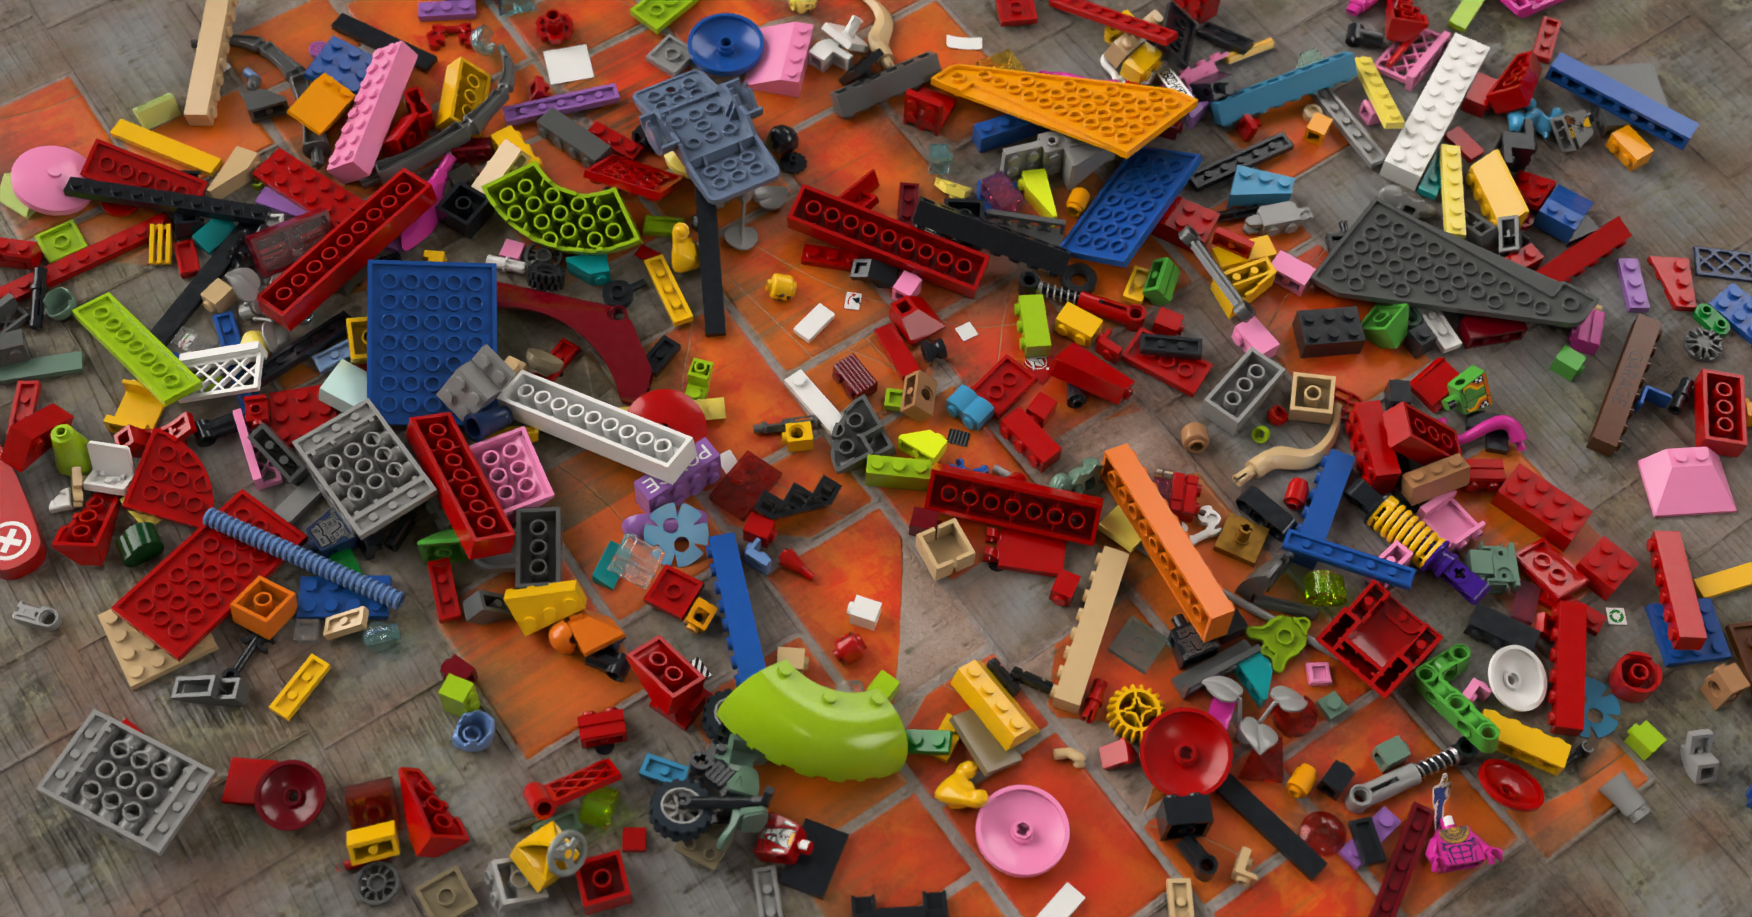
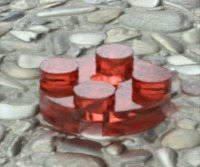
[1271,695,1318,738]

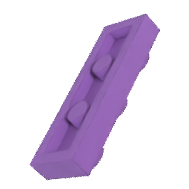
[418,0,476,22]
[1616,258,1650,312]
[1338,806,1401,870]

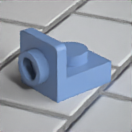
[744,538,771,576]

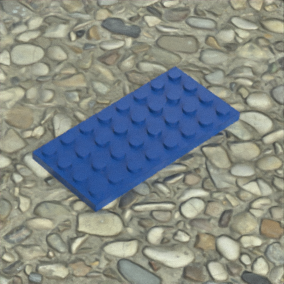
[1059,146,1203,268]

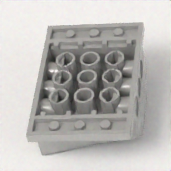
[292,398,438,540]
[36,709,217,856]

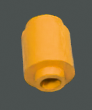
[1065,187,1090,217]
[1286,763,1317,798]

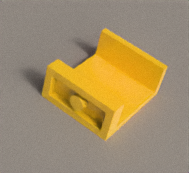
[103,379,165,434]

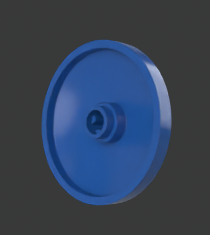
[688,13,764,77]

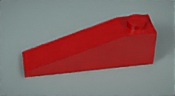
[52,492,122,566]

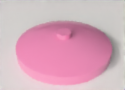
[11,146,92,216]
[975,785,1070,878]

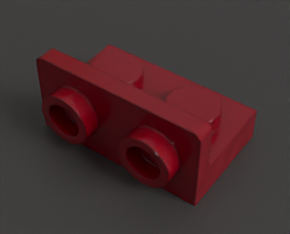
[451,137,493,163]

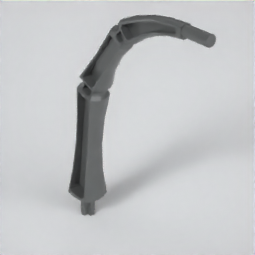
[190,34,331,169]
[359,44,515,190]

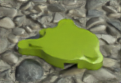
[1245,615,1311,674]

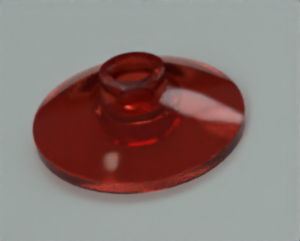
[1300,811,1346,856]

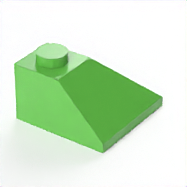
[1361,303,1409,349]
[417,528,469,565]

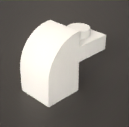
[809,39,853,73]

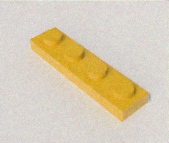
[644,254,694,327]

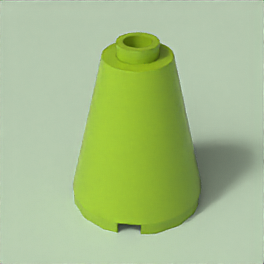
[51,424,93,477]

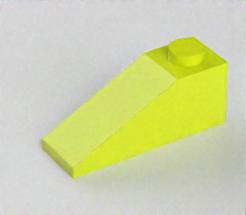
[1018,168,1057,228]

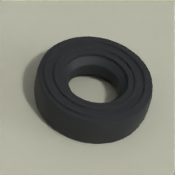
[1060,263,1097,294]

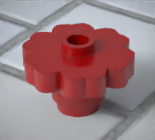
[535,9,574,45]

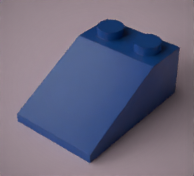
[1532,184,1594,244]

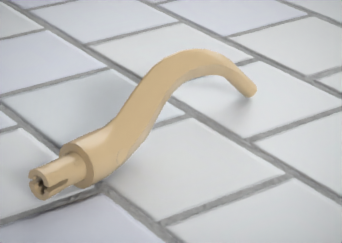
[863,0,894,69]
[1232,403,1342,487]

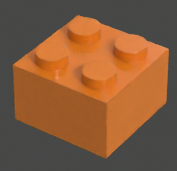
[230,575,298,640]

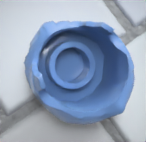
[452,710,495,752]

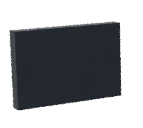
[779,818,849,900]

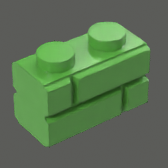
[1142,257,1181,306]

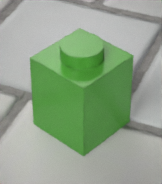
[1549,345,1587,382]

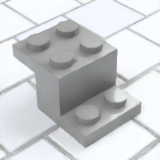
[436,344,517,422]

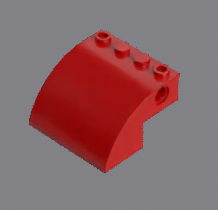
[1315,579,1444,699]

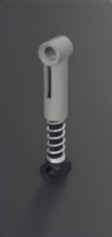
[1345,736,1479,814]

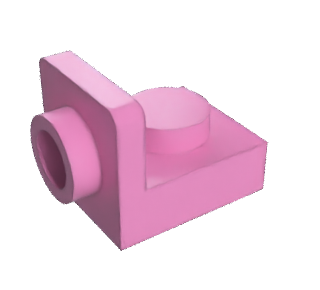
[1462,678,1492,703]

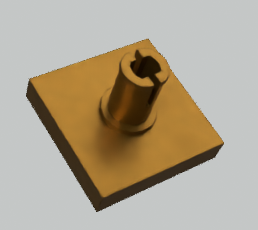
[1213,512,1270,567]

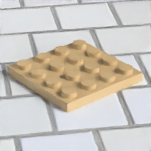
[98,609,219,690]

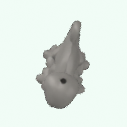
[1378,185,1437,219]

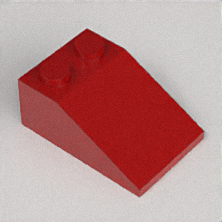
[626,634,706,716]

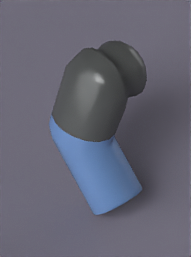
[243,67,262,91]

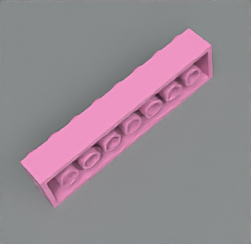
[326,41,418,185]

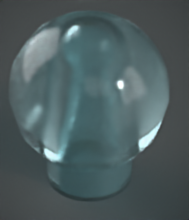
[362,621,401,652]

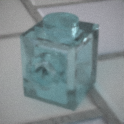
[928,144,953,174]

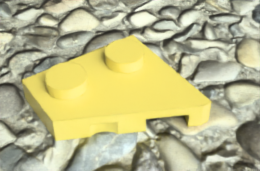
[934,177,972,199]

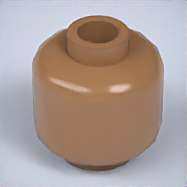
[1181,422,1210,454]

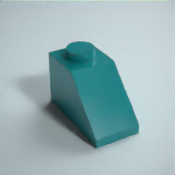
[566,254,611,286]
[1234,652,1273,709]

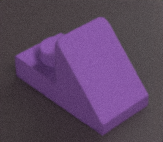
[1184,87,1209,130]

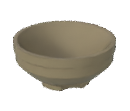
[526,348,564,376]

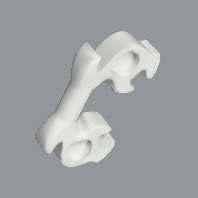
[1181,505,1222,546]

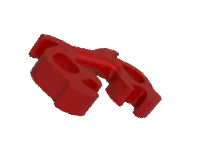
[426,23,478,51]

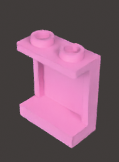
[1416,490,1486,553]

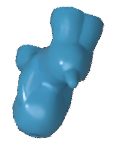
[1507,98,1564,140]

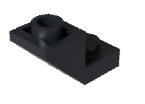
[850,259,900,288]

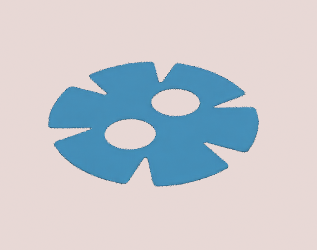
[644,502,709,567]
[1580,677,1621,738]

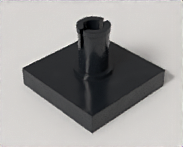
[838,48,884,86]

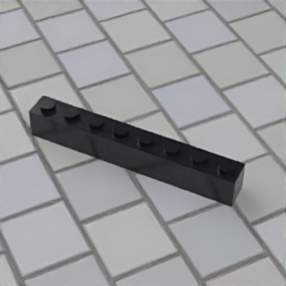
[911,196,1072,277]

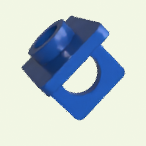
[1633,385,1673,414]

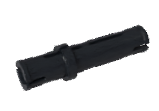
[29,267,48,330]

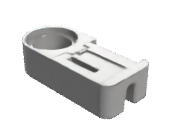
[12,601,62,631]

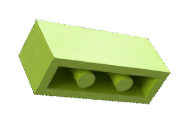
[1014,294,1051,358]
[865,454,932,491]

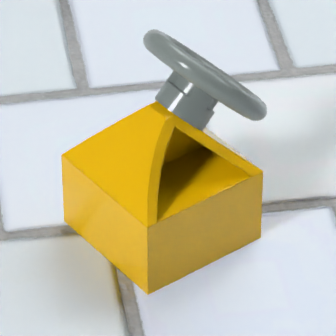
[510,820,587,893]

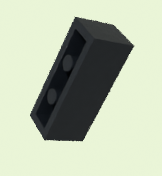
[1463,603,1541,652]

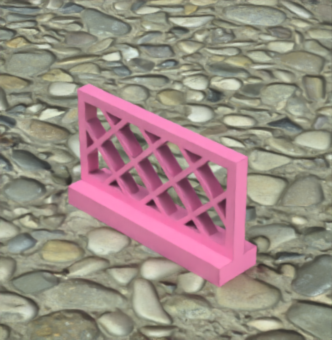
[1374,28,1451,91]

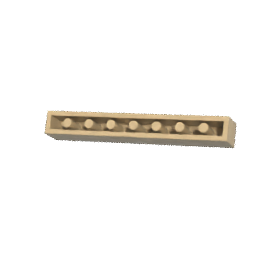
[184,0,239,126]
[1050,546,1130,714]

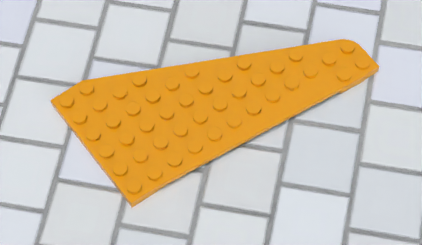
[931,64,1198,159]

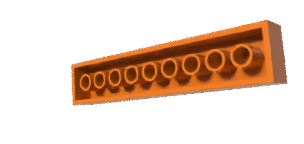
[1099,443,1235,643]

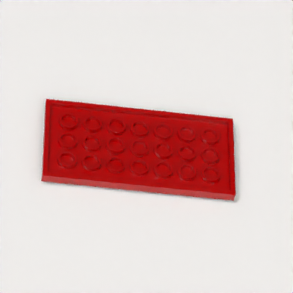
[111,489,308,662]

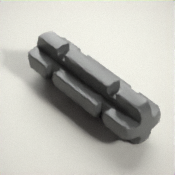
[508,811,554,833]

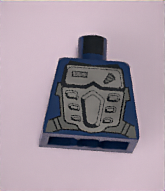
[301,507,359,559]

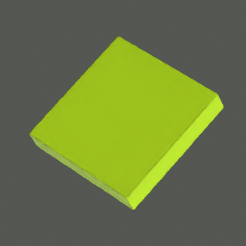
[34,219,88,264]

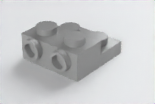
[484,858,549,913]

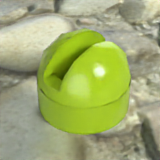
[1252,425,1270,443]

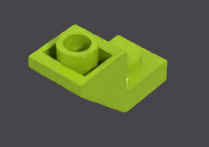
[684,358,714,400]

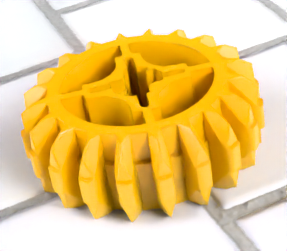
[1106,684,1167,744]

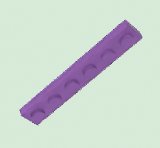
[502,83,620,126]

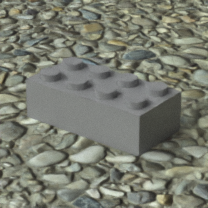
[1200,346,1285,436]

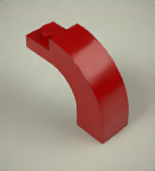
[113,411,197,458]

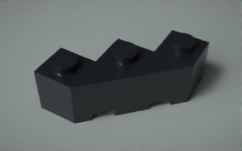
[752,475,842,521]

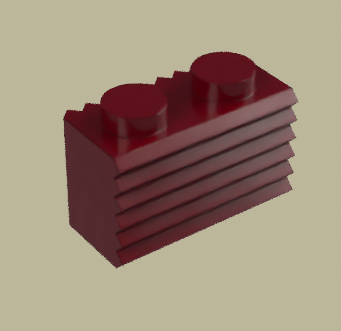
[832,353,878,400]

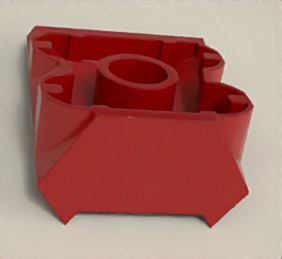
[1410,357,1459,414]

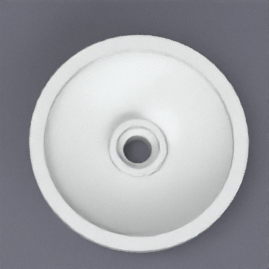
[1488,645,1547,712]

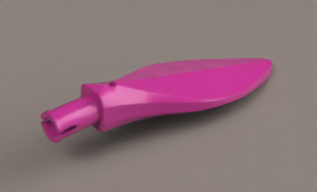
[400,153,456,252]

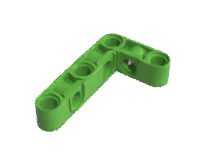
[1414,644,1500,753]

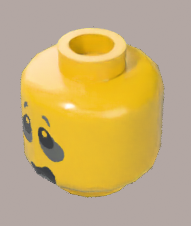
[766,273,797,301]

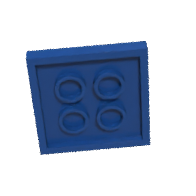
[304,35,373,95]
[1645,597,1731,667]

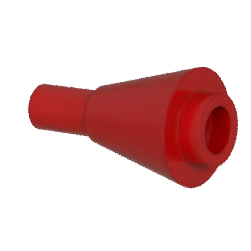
[778,548,815,582]

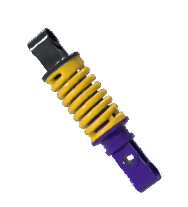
[1343,478,1491,605]

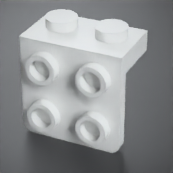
[83,441,135,496]

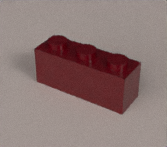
[1457,315,1528,349]

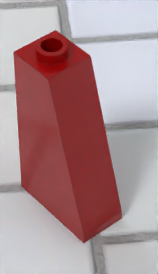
[1047,342,1135,405]

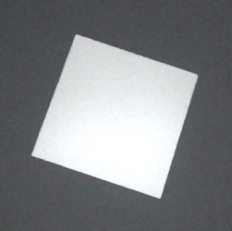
[543,44,594,85]

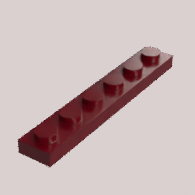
[1368,801,1435,917]

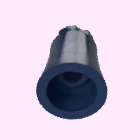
[463,406,513,443]

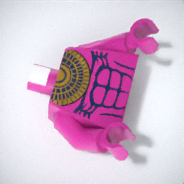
[1425,816,1503,874]

